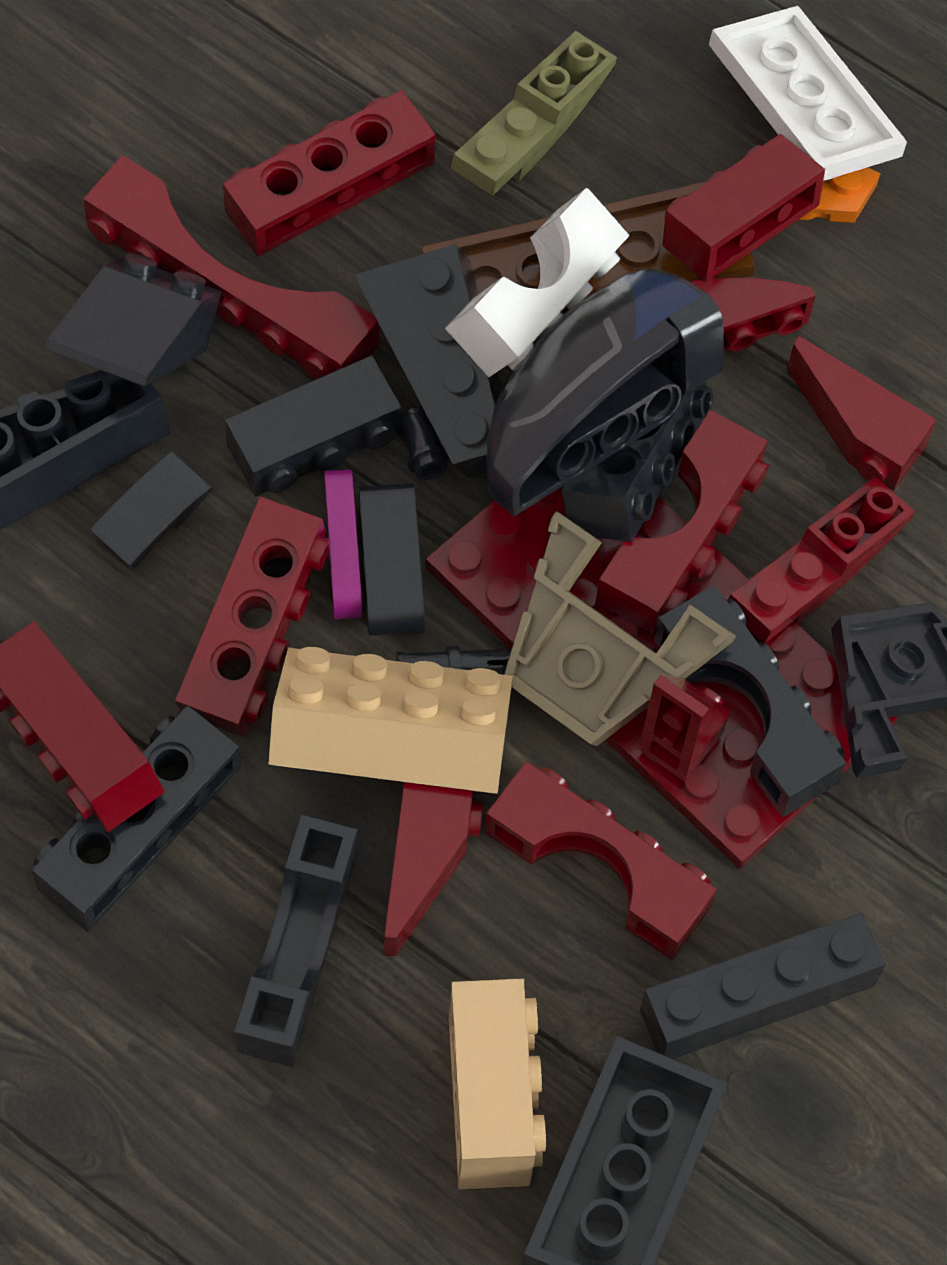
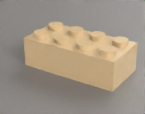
[268,647,513,794]

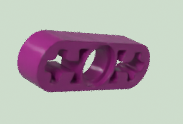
[324,469,362,620]

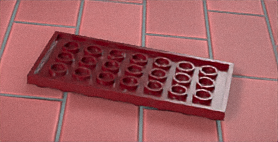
[425,486,898,869]

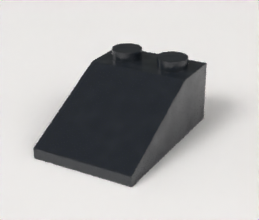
[45,254,222,386]

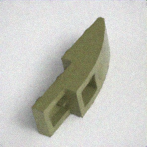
[451,31,617,196]

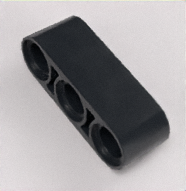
[359,483,425,636]

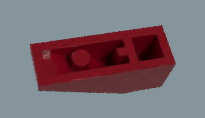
[787,336,936,491]
[639,675,730,782]
[384,782,483,956]

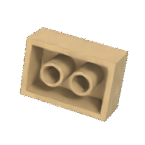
[449,979,546,1189]

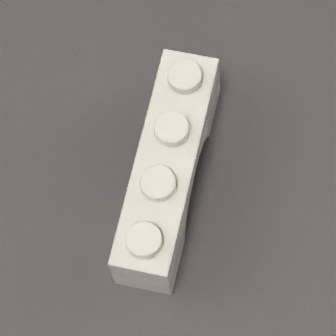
[445,188,629,377]

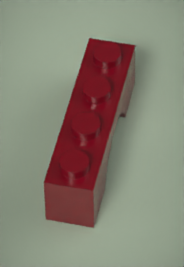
[596,410,769,634]
[484,761,717,961]

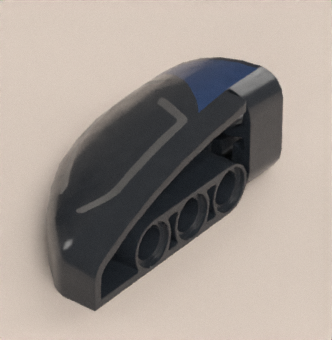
[486,268,724,516]

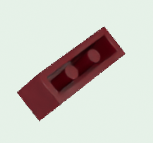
[662,134,825,282]

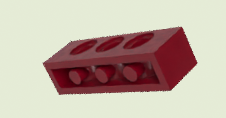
[223,90,436,257]
[175,496,331,737]

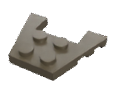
[504,511,736,746]

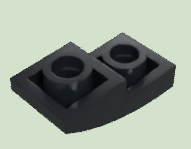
[90,451,214,568]

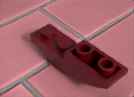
[691,278,816,352]
[729,476,915,643]

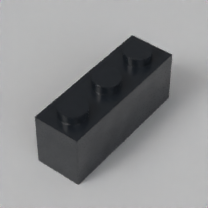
[225,356,401,497]

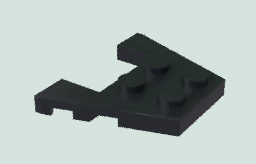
[831,602,947,778]

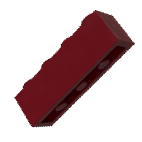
[0,621,165,832]

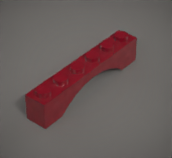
[83,155,379,380]

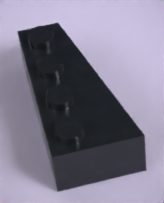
[354,244,502,478]
[0,370,170,530]

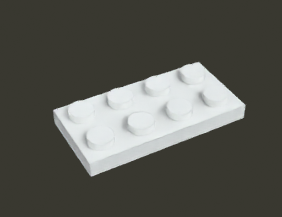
[709,6,907,181]

